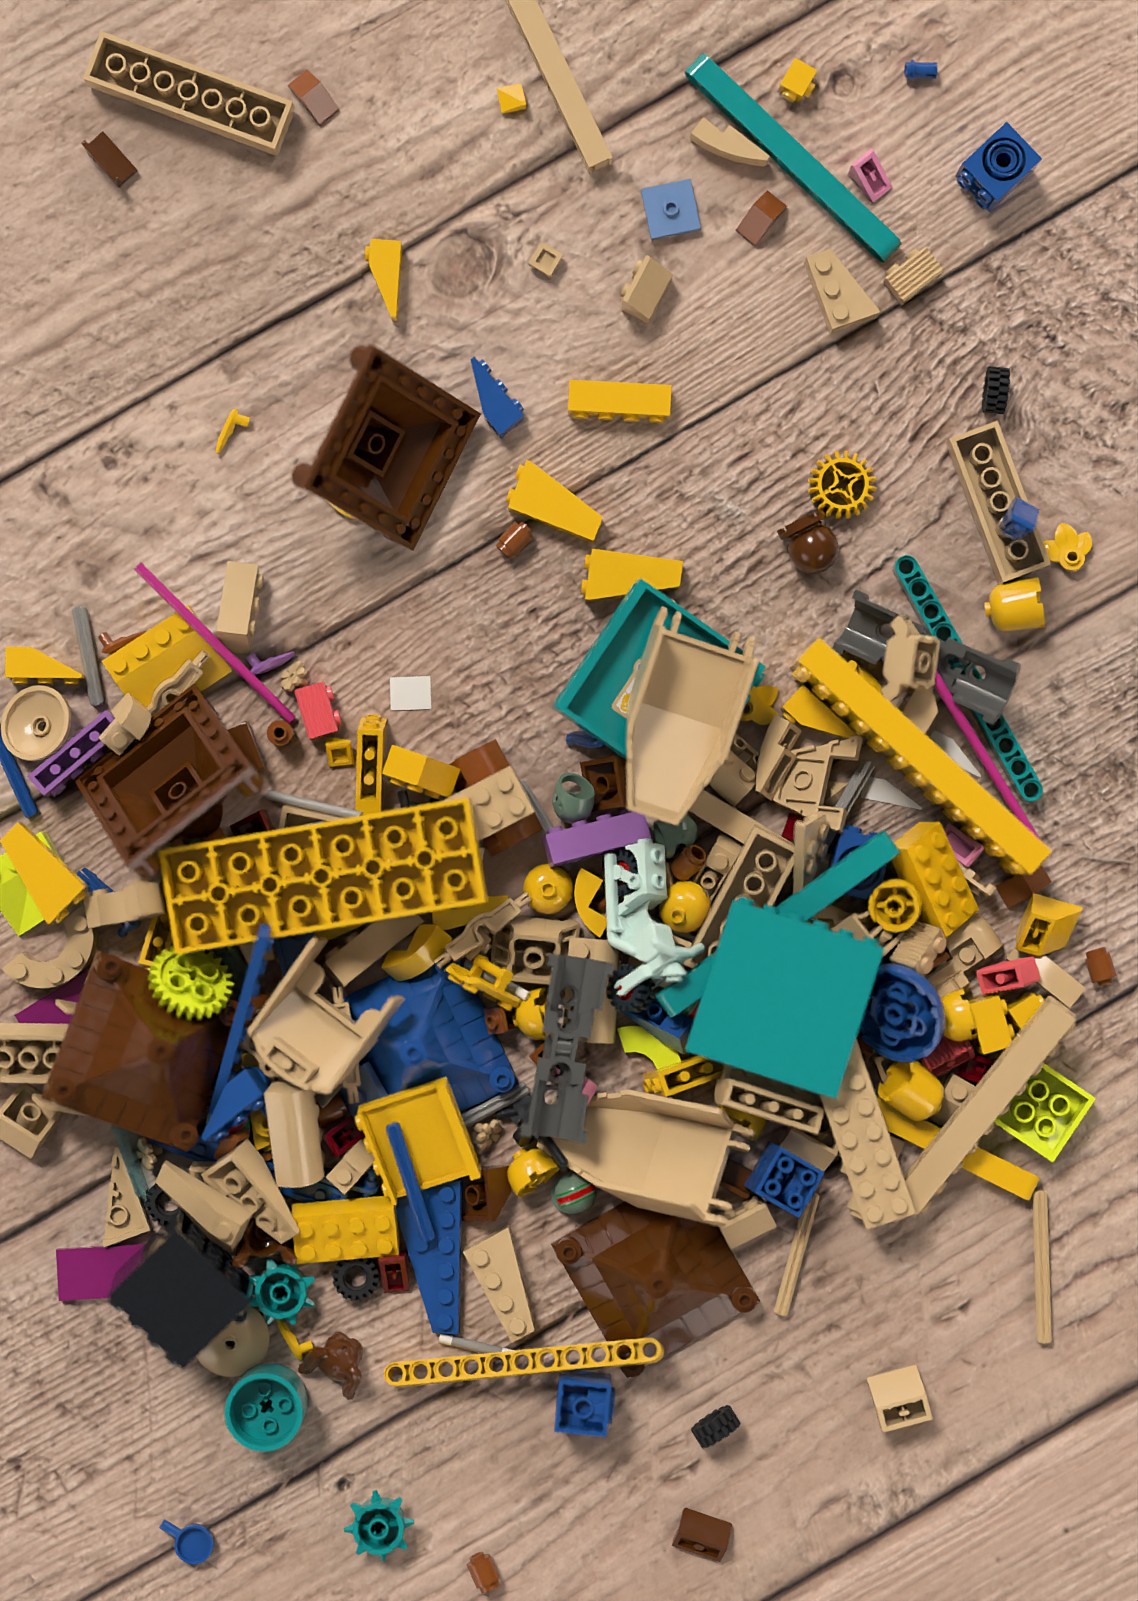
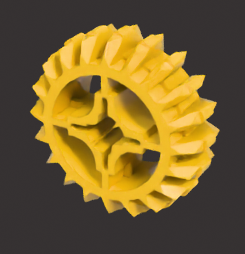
[808,451,877,520]

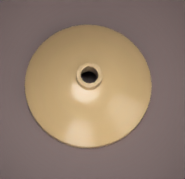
[1,685,71,761]
[197,1306,270,1377]

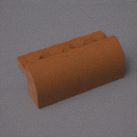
[449,739,543,857]

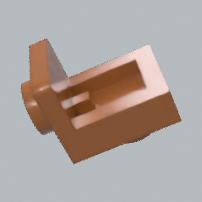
[484,1005,517,1034]

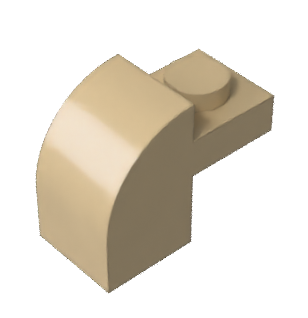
[98,693,151,756]
[326,1139,375,1195]

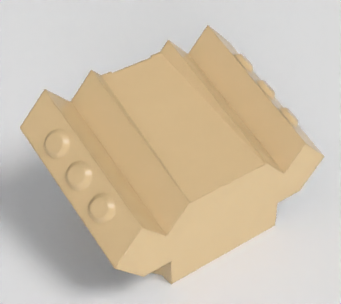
[881,614,941,702]
[491,914,580,985]

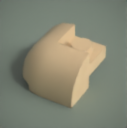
[945,913,1003,972]

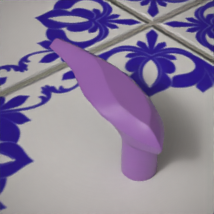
[246,651,295,674]

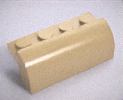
[563,937,622,1043]
[715,1064,825,1134]
[264,1082,325,1188]

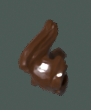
[233,1217,297,1269]
[298,1332,363,1400]

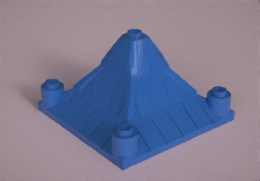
[332,951,519,1112]

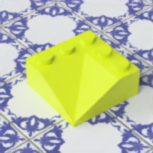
[0,831,75,936]
[993,1062,1096,1162]

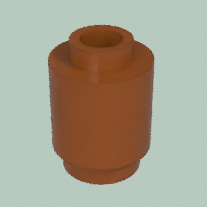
[496,521,533,560]
[267,720,295,747]
[670,845,706,881]
[1085,947,1117,986]
[316,1093,349,1128]
[467,1552,500,1593]

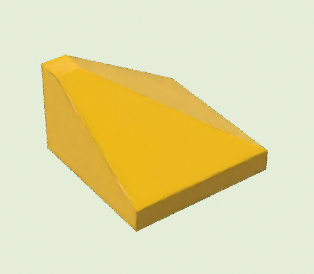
[496,83,526,114]
[325,737,354,767]

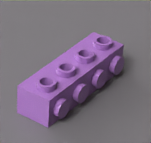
[27,710,115,797]
[542,809,652,868]

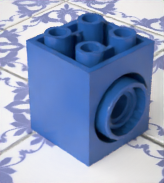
[955,122,1042,212]
[827,825,887,901]
[744,1141,825,1218]
[554,1370,615,1437]

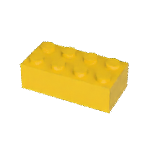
[891,822,979,937]
[291,1196,400,1264]

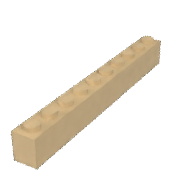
[903,995,1076,1218]

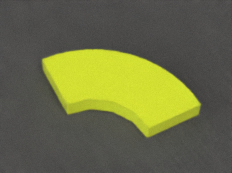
[617,1026,681,1069]

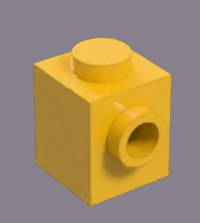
[778,58,817,103]

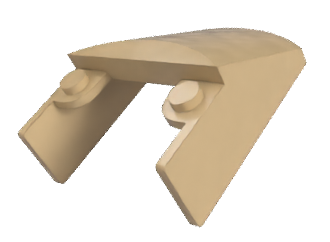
[247,937,405,1094]

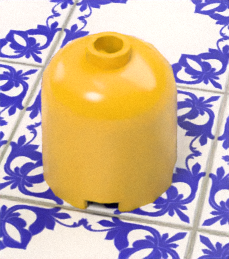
[984,577,1045,631]
[878,1060,944,1121]

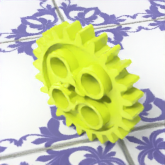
[148,945,233,1020]

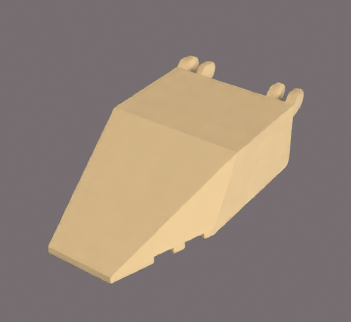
[627,607,759,825]
[537,1089,755,1226]

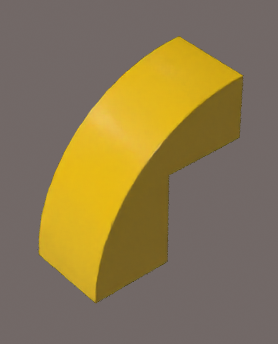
[574,868,607,937]
[381,924,453,981]

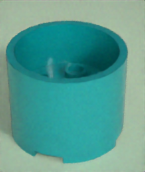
[224,1363,308,1452]

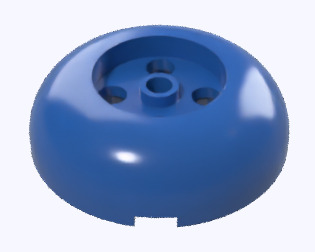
[859,964,945,1062]

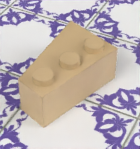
[804,248,880,335]
[216,561,263,654]
[832,911,918,958]

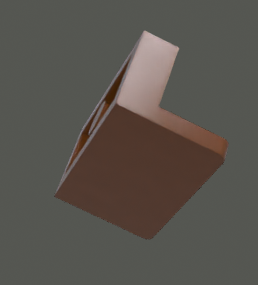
[81,131,138,187]
[227,721,267,773]
[719,1158,752,1199]
[672,1508,732,1562]

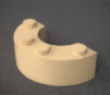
[83,878,166,929]
[1,905,98,988]

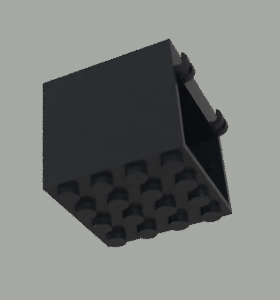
[108,1210,253,1370]

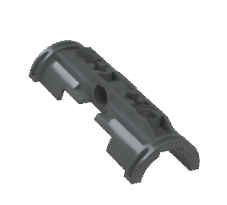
[832,589,1021,724]
[521,954,614,1144]

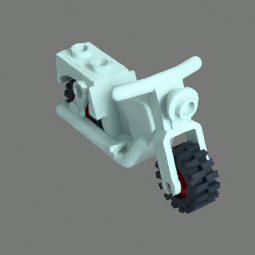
[603,839,705,1012]

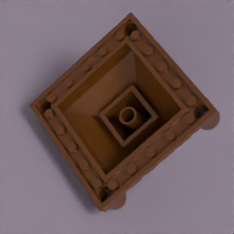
[291,344,481,551]
[74,684,263,878]
[41,951,238,1152]
[551,1201,761,1378]

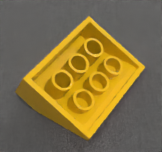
[102,605,233,707]

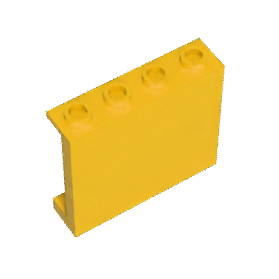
[355,1076,481,1206]

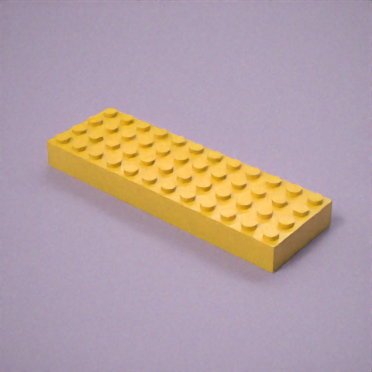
[790,637,1052,875]
[158,798,488,954]

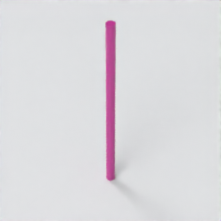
[134,562,296,723]
[934,670,1041,840]

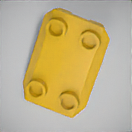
[445,954,520,1011]

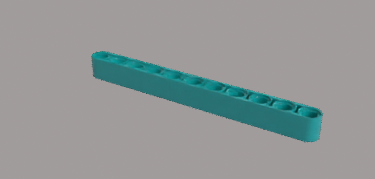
[684,53,902,263]
[892,555,1043,802]
[655,830,900,1017]

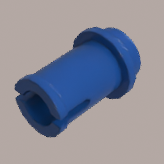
[904,60,937,80]

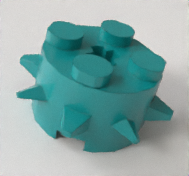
[249,1258,315,1325]
[344,1490,414,1562]

